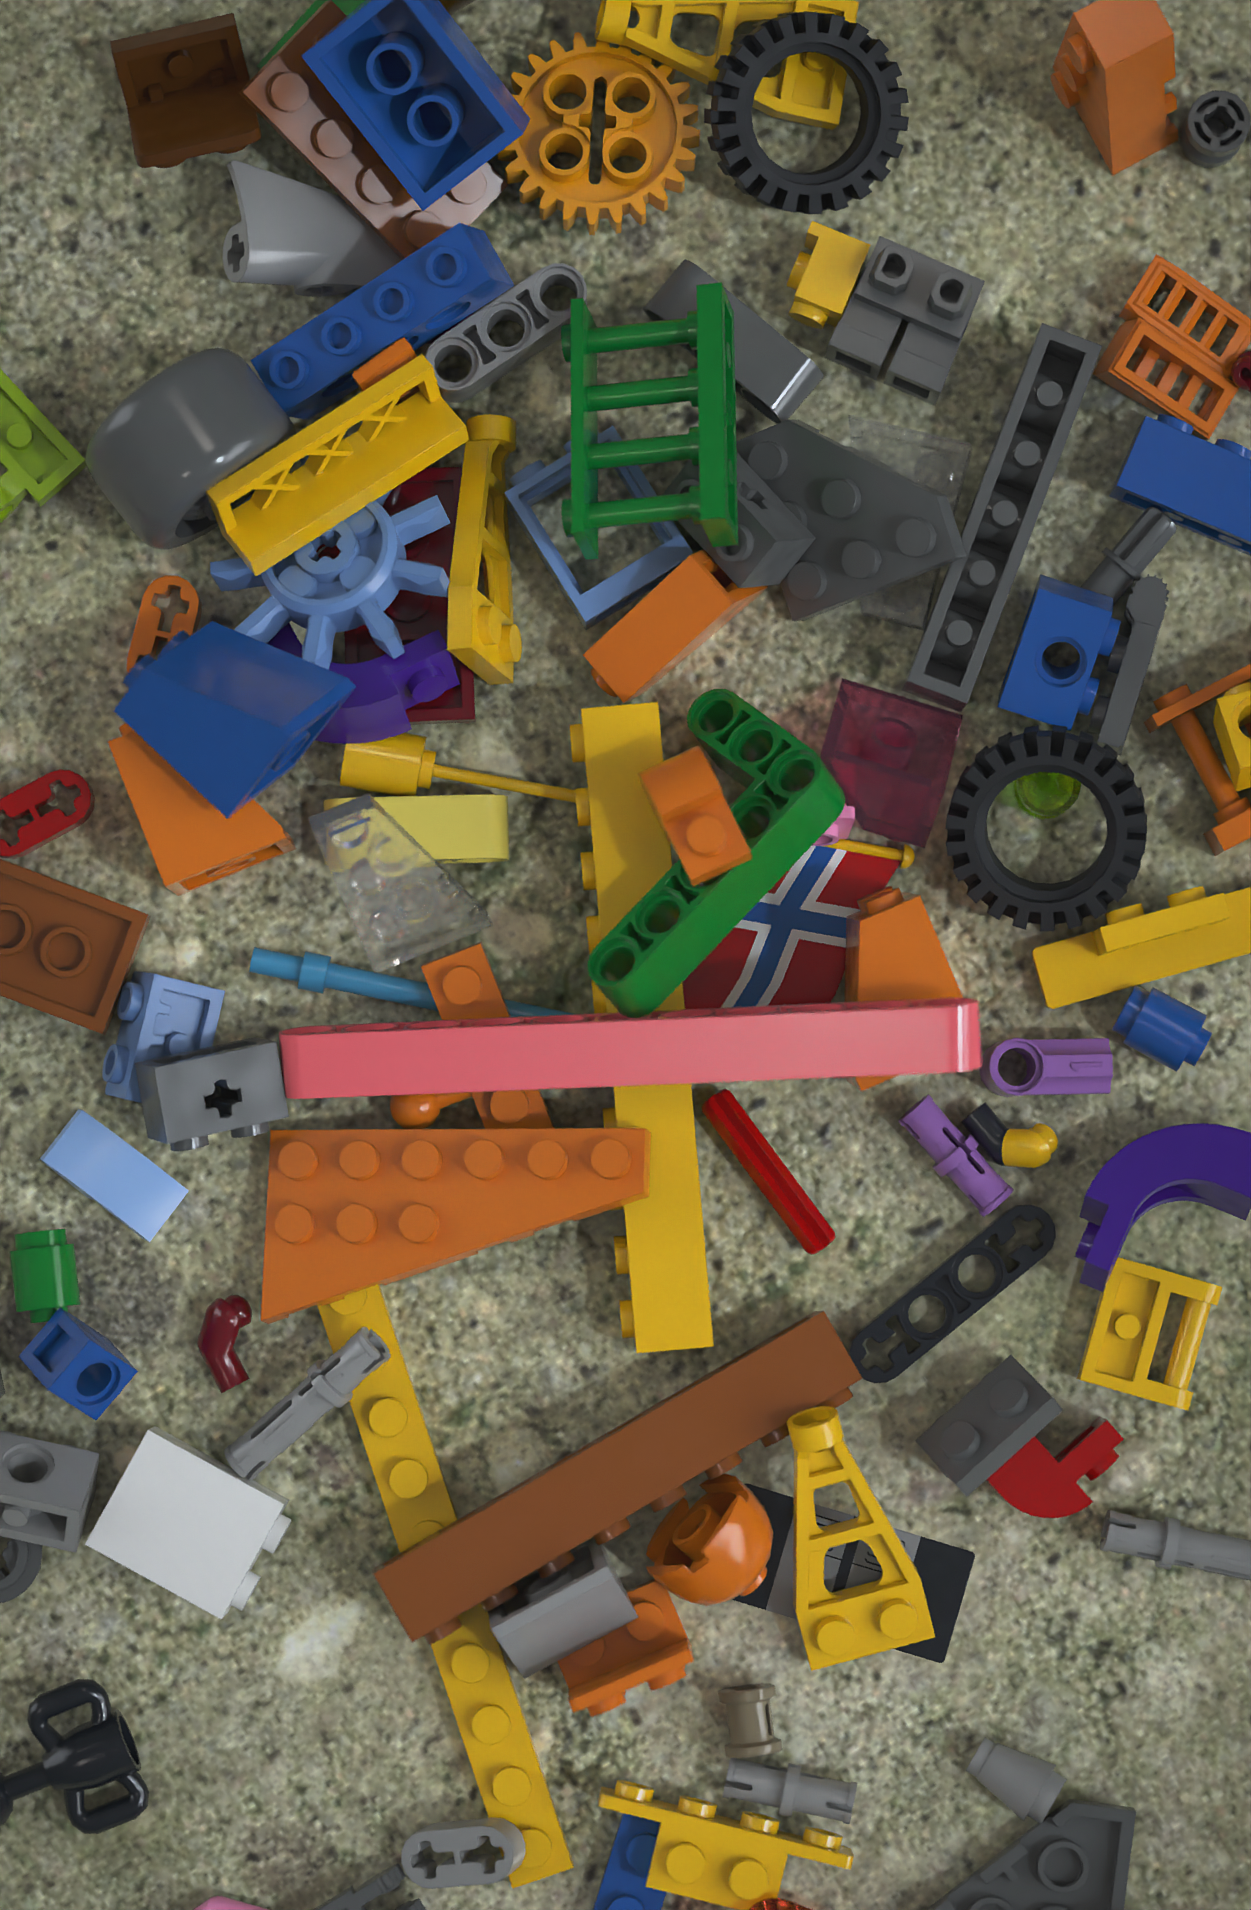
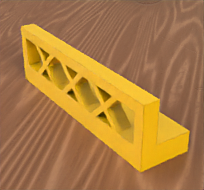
[206,354,470,576]

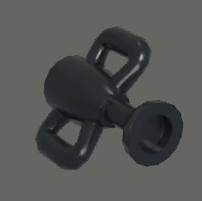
[0,1679,149,1834]

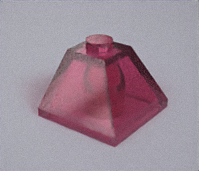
[820,678,963,848]

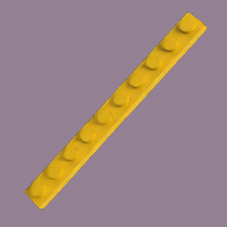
[317,1284,574,1889]

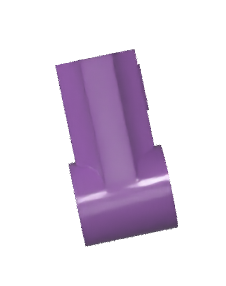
[979,1038,1113,1097]

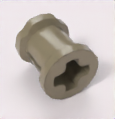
[718,1683,782,1758]

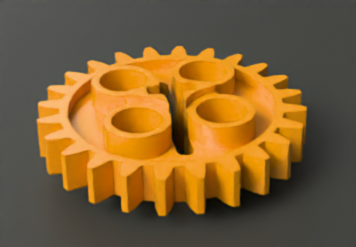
[497,32,700,235]

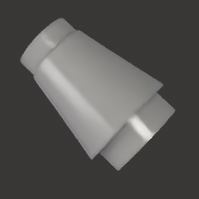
[966,1737,1067,1824]

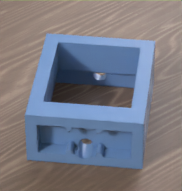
[504,426,693,630]

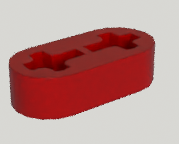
[0,769,95,859]

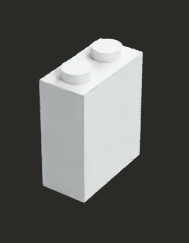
[85,1426,292,1619]

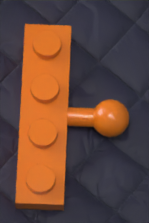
[390,941,555,1129]

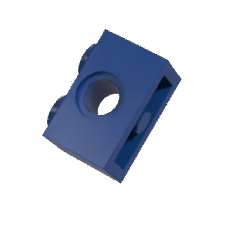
[998,574,1121,731]

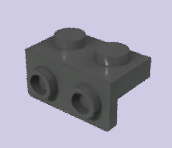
[915,1355,1063,1497]

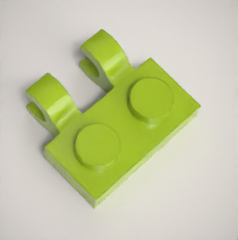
[0,369,87,523]

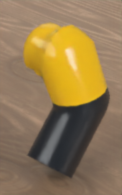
[961,1102,1058,1168]

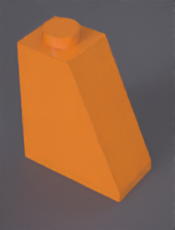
[583,549,768,703]

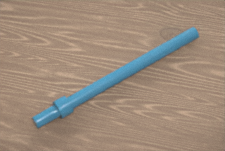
[249,947,573,1017]

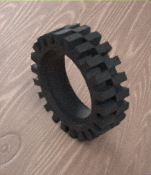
[704,12,909,214]
[945,725,1147,931]

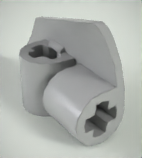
[223,160,402,297]

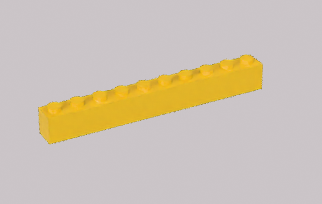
[569,702,714,1353]

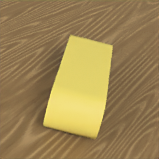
[323,794,509,866]

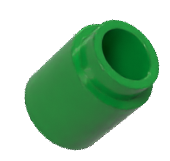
[9,1229,80,1324]

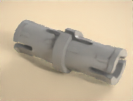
[723,1758,857,1824]

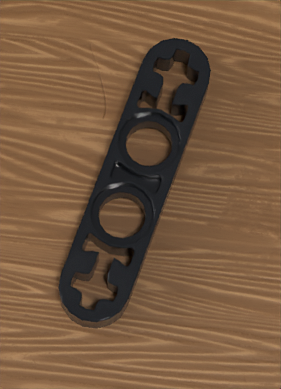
[848,1204,1056,1383]

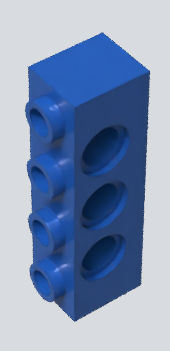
[251,223,515,420]

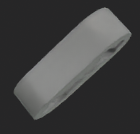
[401,1817,525,1889]

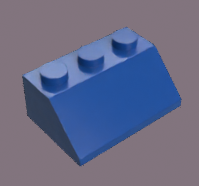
[301,0,530,211]

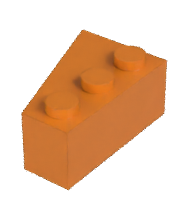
[1051,0,1179,175]

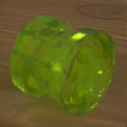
[1013,772,1081,820]

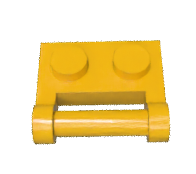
[1077,1257,1223,1411]

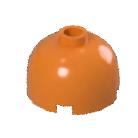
[646,1474,773,1606]

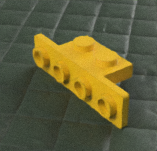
[1031,886,1251,1009]
[598,1780,854,1910]

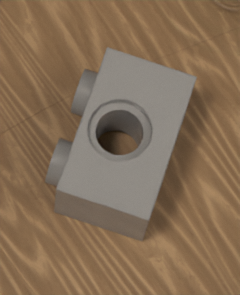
[0,1431,99,1553]

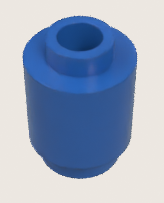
[1112,985,1212,1072]

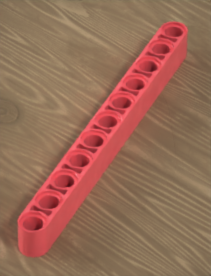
[279,998,982,1099]

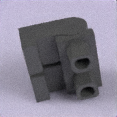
[824,236,985,406]

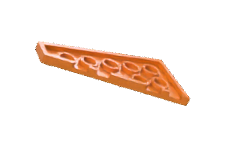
[261,1128,651,1324]

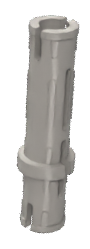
[224,1326,391,1481]
[1100,1510,1251,1580]

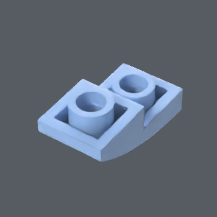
[40,1109,189,1242]

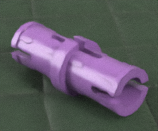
[898,1094,1014,1217]

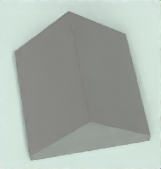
[488,1538,638,1679]

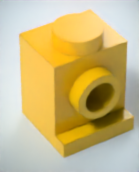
[786,221,871,329]

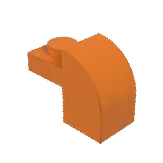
[638,745,752,887]

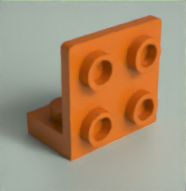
[557,1579,694,1717]

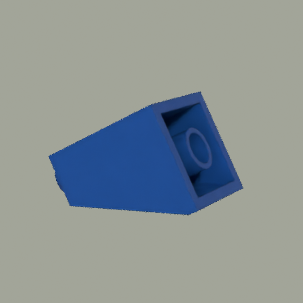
[113,621,357,819]

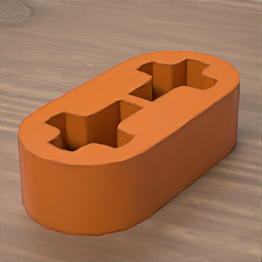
[127,575,202,672]

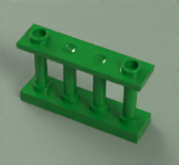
[561,282,738,560]

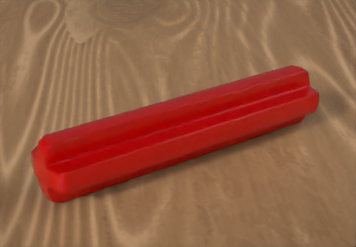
[701,1089,836,1255]

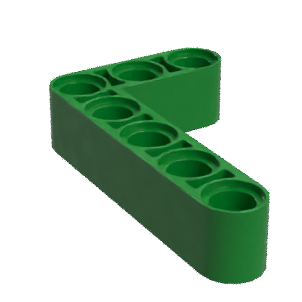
[587,689,845,1018]

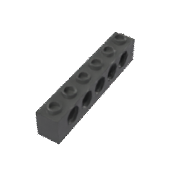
[902,323,1102,713]

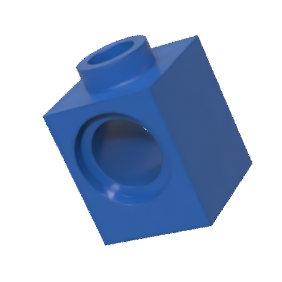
[18,1307,138,1420]

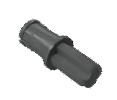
[1081,506,1177,606]

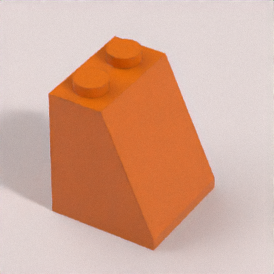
[108,723,296,896]
[844,886,981,1091]

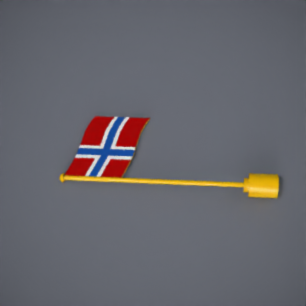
[340,733,915,1009]

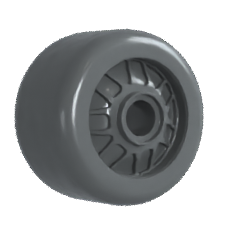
[86,348,296,550]

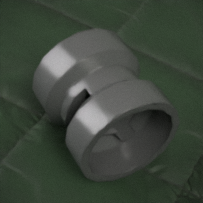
[1179,91,1251,168]

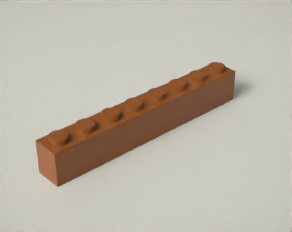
[372,1311,863,1645]

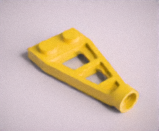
[595,0,859,130]
[447,414,522,685]
[787,1406,935,1671]

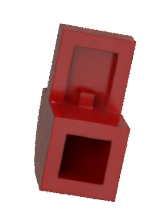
[986,1416,1124,1518]

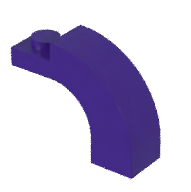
[266,623,460,744]
[1075,1123,1251,1292]

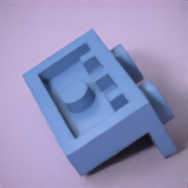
[102,971,225,1103]

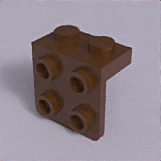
[110,13,262,168]

